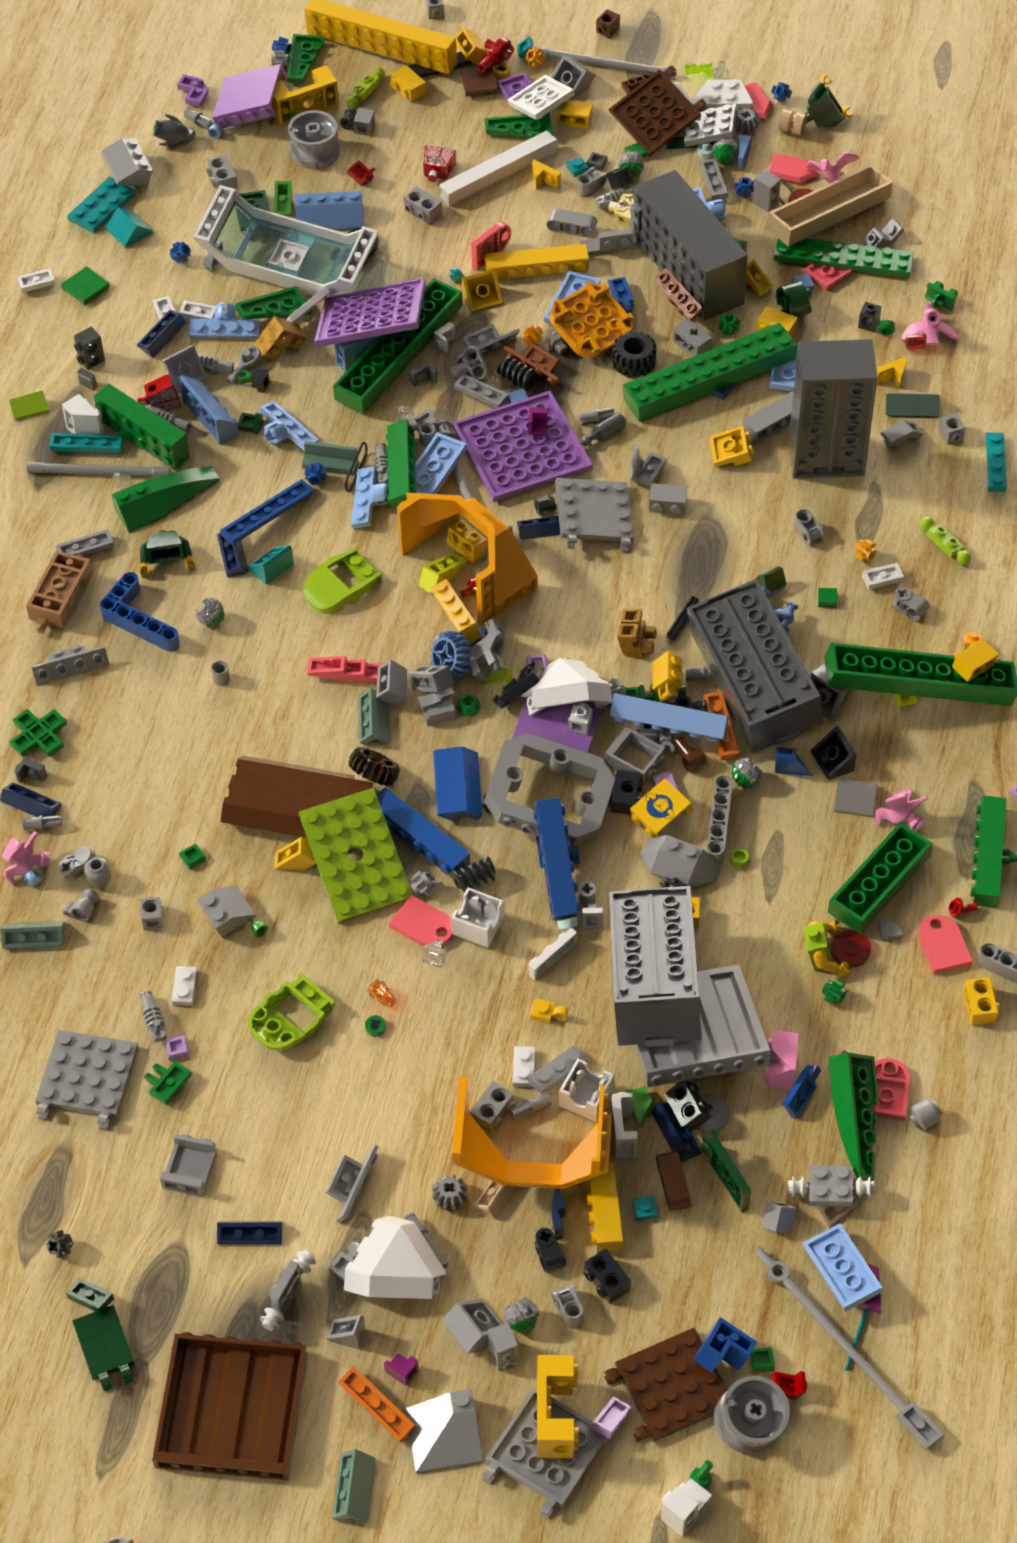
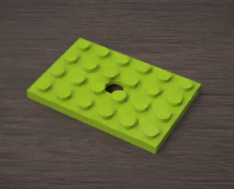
[298,788,413,923]

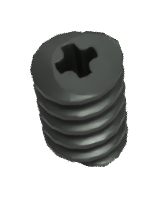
[497,356,536,390]
[451,856,496,893]

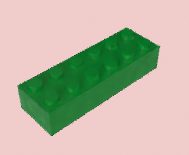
[94,383,190,470]
[828,822,933,934]

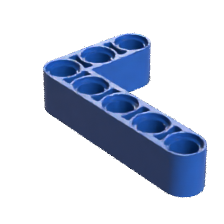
[100,572,180,652]

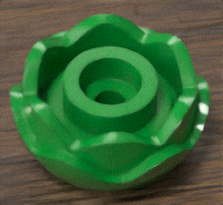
[457,694,480,716]

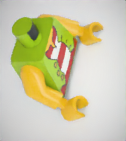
[803,920,850,978]

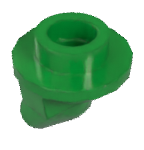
[689,1460,713,1489]

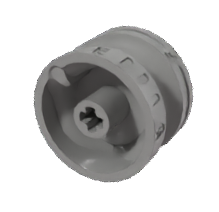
[288,110,340,169]
[714,1376,790,1453]

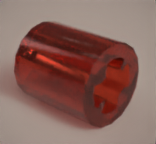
[905,334,926,350]

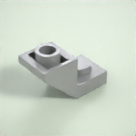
[863,218,905,248]
[880,420,924,448]

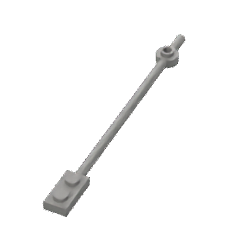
[754,1246,944,1451]

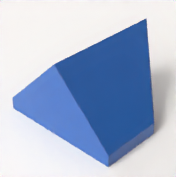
[775,747,813,776]

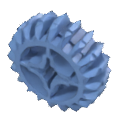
[429,631,472,682]

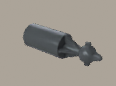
[580,412,626,447]

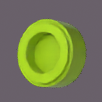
[730,848,750,868]

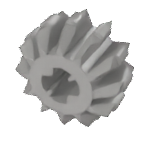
[735,107,760,134]
[432,1174,468,1211]

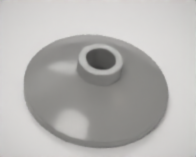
[629,444,644,480]
[692,1094,729,1132]

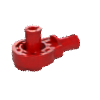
[477,36,514,73]

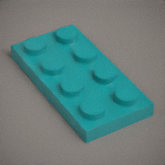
[67,176,136,233]

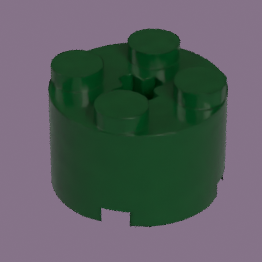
[776,281,812,317]

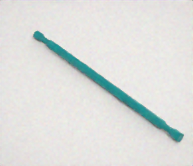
[844,1309,869,1371]

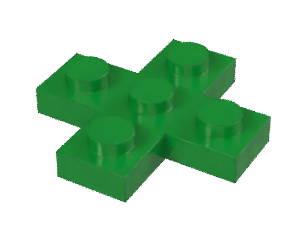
[9,709,67,757]

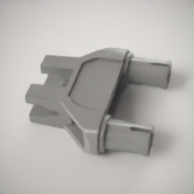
[469,619,505,682]

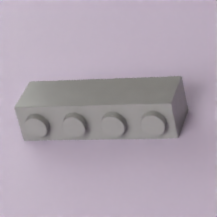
[742,392,793,444]

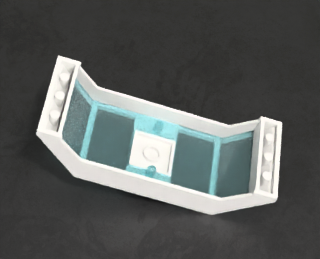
[193,185,379,297]

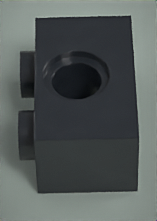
[611,770,643,815]

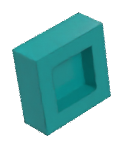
[517,36,534,59]
[566,157,589,177]
[632,1195,658,1221]

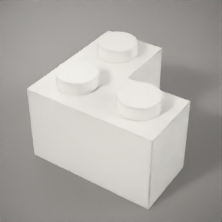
[661,1478,712,1537]

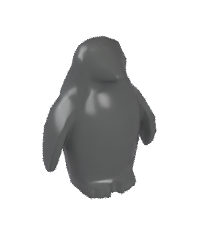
[153,114,196,146]

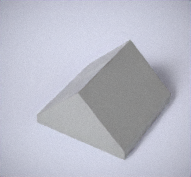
[833,778,877,817]

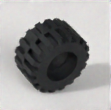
[612,331,656,378]

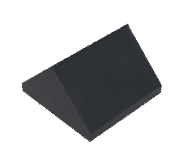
[810,726,857,780]

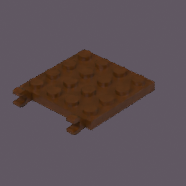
[609,65,707,157]
[604,1327,728,1442]

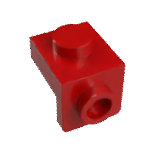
[347,160,376,186]
[771,1371,807,1400]

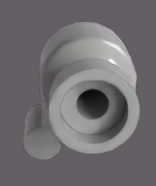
[63,889,99,922]

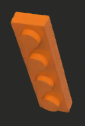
[703,692,740,760]
[338,1366,416,1443]

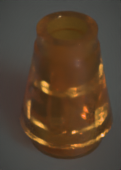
[367,979,397,1009]

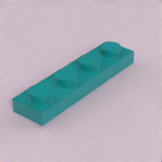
[985,432,1007,492]
[49,433,123,454]

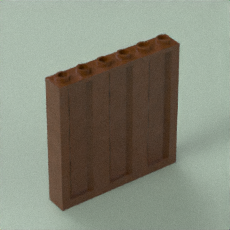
[152,1332,308,1481]

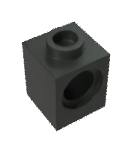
[606,166,634,189]
[858,302,882,332]

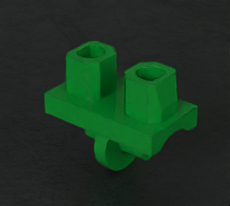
[925,281,958,310]

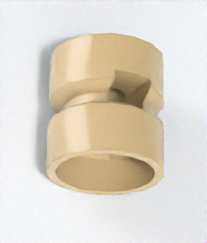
[778,109,807,136]

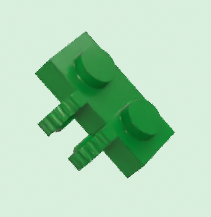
[144,1061,192,1105]

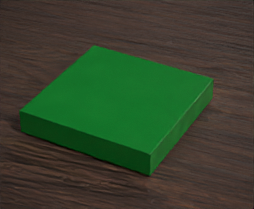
[61,266,110,305]

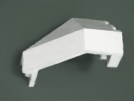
[521,658,612,716]
[344,1216,447,1299]

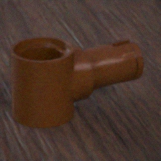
[674,737,707,772]

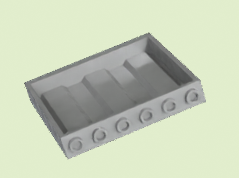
[634,964,770,1088]

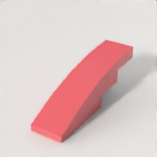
[307,656,384,683]

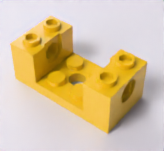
[271,65,339,126]
[537,1355,579,1458]

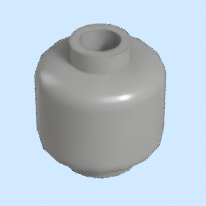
[84,857,111,887]
[910,1098,942,1130]

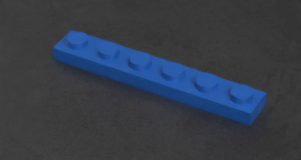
[220,479,314,545]

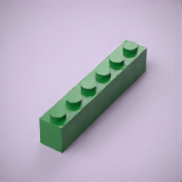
[386,419,417,511]
[970,795,1006,907]

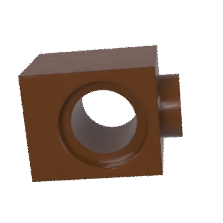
[596,9,620,38]

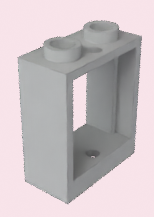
[605,727,666,785]

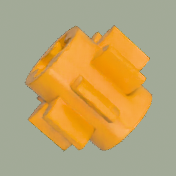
[526,47,546,68]
[522,325,543,346]
[854,539,877,562]

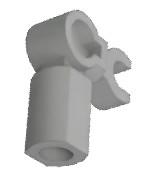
[637,727,675,756]

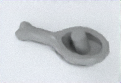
[227,346,261,383]

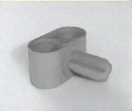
[451,346,487,380]

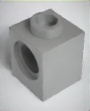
[426,0,445,19]
[353,108,375,136]
[938,412,966,444]
[140,897,164,930]

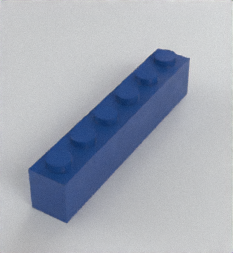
[376,787,470,877]
[534,798,580,921]

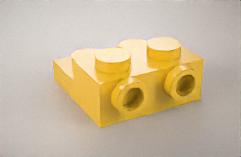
[710,426,755,468]

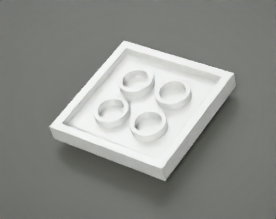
[507,75,575,120]

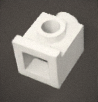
[568,703,592,735]

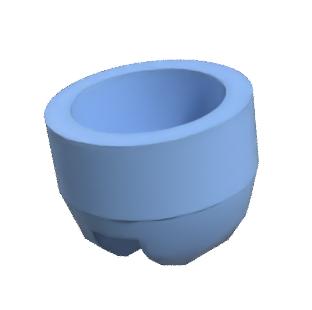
[208,124,222,139]
[24,868,42,886]

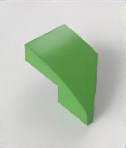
[626,1086,652,1128]

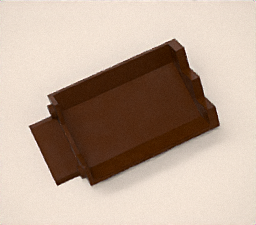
[220,756,373,838]

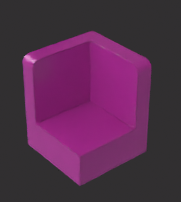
[528,407,548,436]
[384,1354,419,1386]

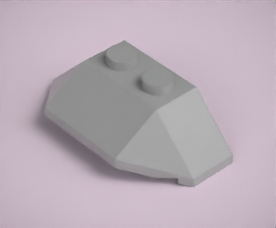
[640,835,721,887]

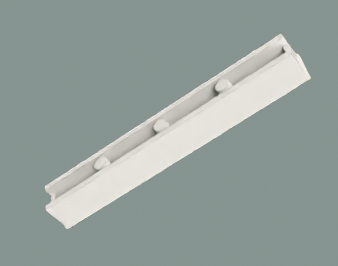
[439,131,557,206]

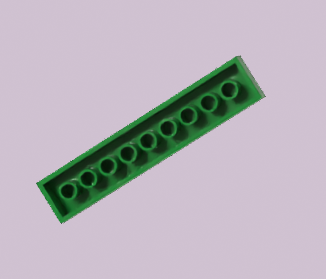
[333,278,463,414]
[623,323,797,422]
[824,643,1017,706]

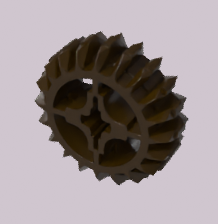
[348,747,400,786]

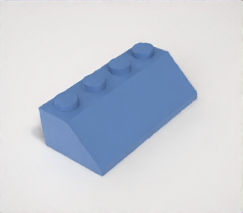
[295,191,364,231]
[179,376,238,444]

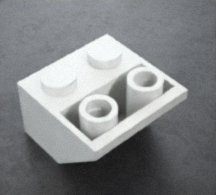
[62,394,104,435]

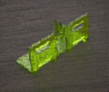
[684,63,713,78]
[480,666,512,685]

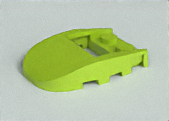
[303,548,383,614]
[248,973,335,1051]

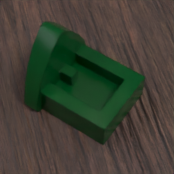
[237,412,264,434]
[755,566,787,592]

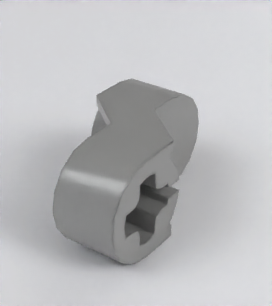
[58,846,96,879]

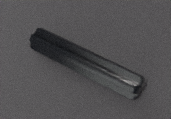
[667,596,699,640]

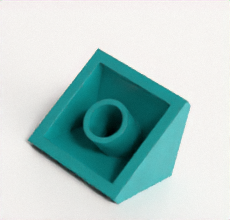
[106,207,153,248]
[247,545,294,584]

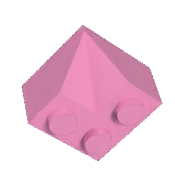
[764,1031,798,1090]

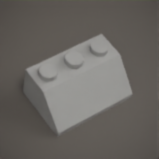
[101,138,153,187]

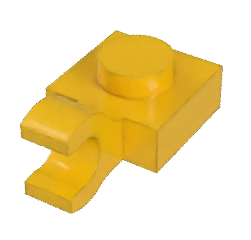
[530,998,568,1023]

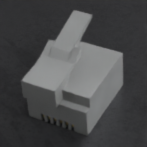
[418,686,455,726]

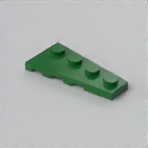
[287,34,325,84]
[484,112,553,138]
[235,286,312,320]

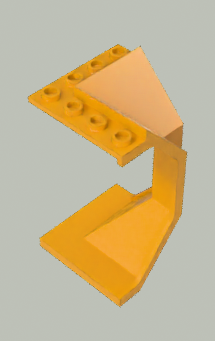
[397,493,538,627]
[452,1076,612,1189]

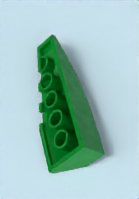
[111,466,220,532]
[828,1052,879,1180]

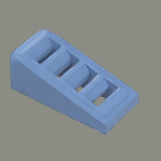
[738,134,751,171]

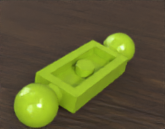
[345,68,385,108]
[920,517,971,565]

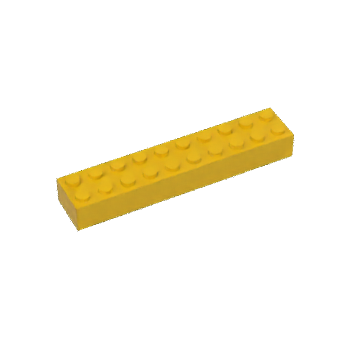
[304,0,458,74]

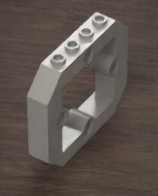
[484,733,615,847]

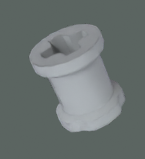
[578,881,596,907]

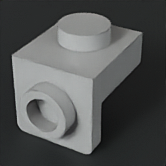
[408,408,437,432]

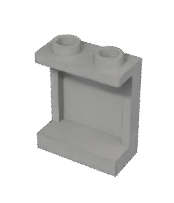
[160,1134,217,1197]

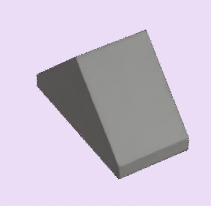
[327,1315,366,1349]

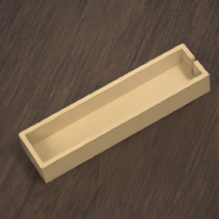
[767,164,893,247]

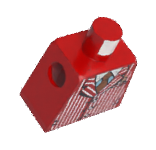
[423,145,457,182]
[137,374,181,411]

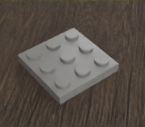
[684,104,737,147]

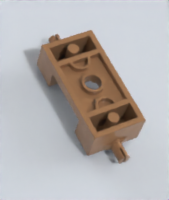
[26,550,93,634]

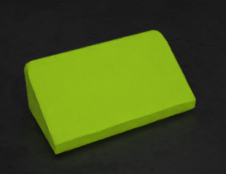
[9,391,49,420]

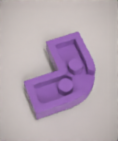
[177,74,208,107]

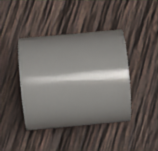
[211,661,230,686]

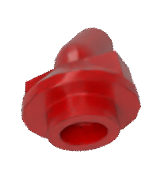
[460,576,476,598]
[948,897,978,917]

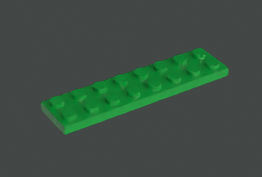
[774,238,914,278]

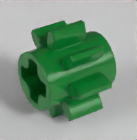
[718,314,740,335]
[822,979,847,1005]

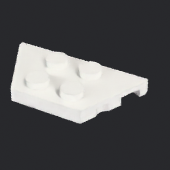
[691,80,753,109]

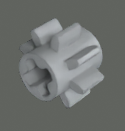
[271,50,289,69]
[411,870,436,896]

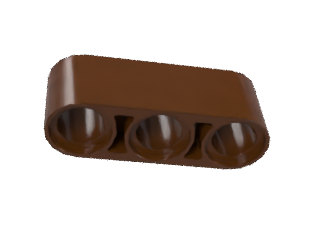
[656,1151,691,1211]

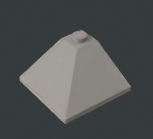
[406,1389,483,1474]

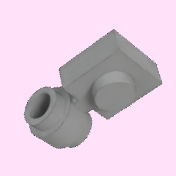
[328,1241,361,1281]

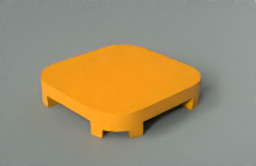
[550,281,634,358]

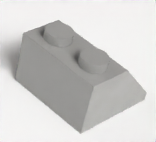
[551,55,596,100]
[197,886,256,938]
[442,1298,502,1354]

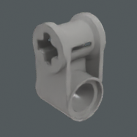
[577,167,607,197]
[419,419,455,447]
[794,509,825,545]
[892,587,930,621]
[551,1283,584,1329]

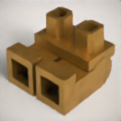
[617,609,657,659]

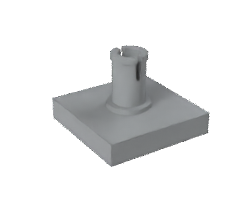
[162,345,207,393]

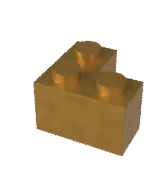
[255,316,308,360]

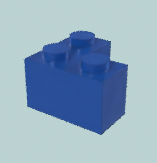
[693,1317,757,1373]

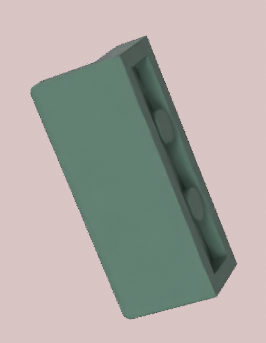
[885,393,940,416]
[302,441,358,475]
[358,688,389,745]
[1,921,64,948]
[332,1449,375,1523]

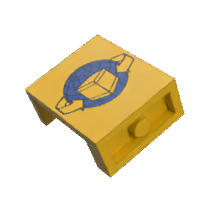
[630,778,693,838]

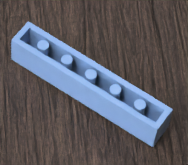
[610,693,729,742]

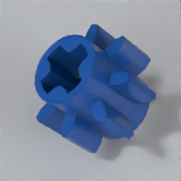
[272,36,291,54]
[771,82,792,102]
[735,177,754,198]
[170,242,191,263]
[305,462,327,485]

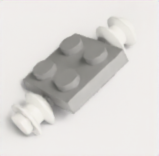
[788,1166,875,1207]
[260,1250,316,1331]

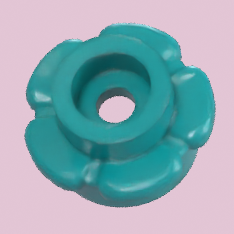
[449,267,464,283]

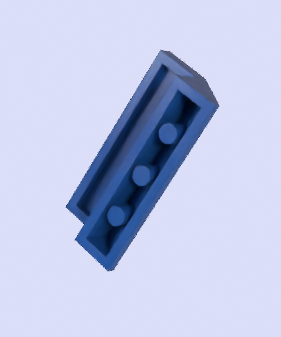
[433,746,482,821]

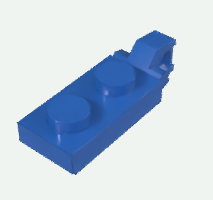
[608,277,634,314]
[782,1064,821,1118]

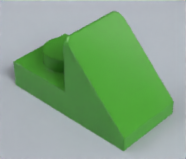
[274,181,293,216]

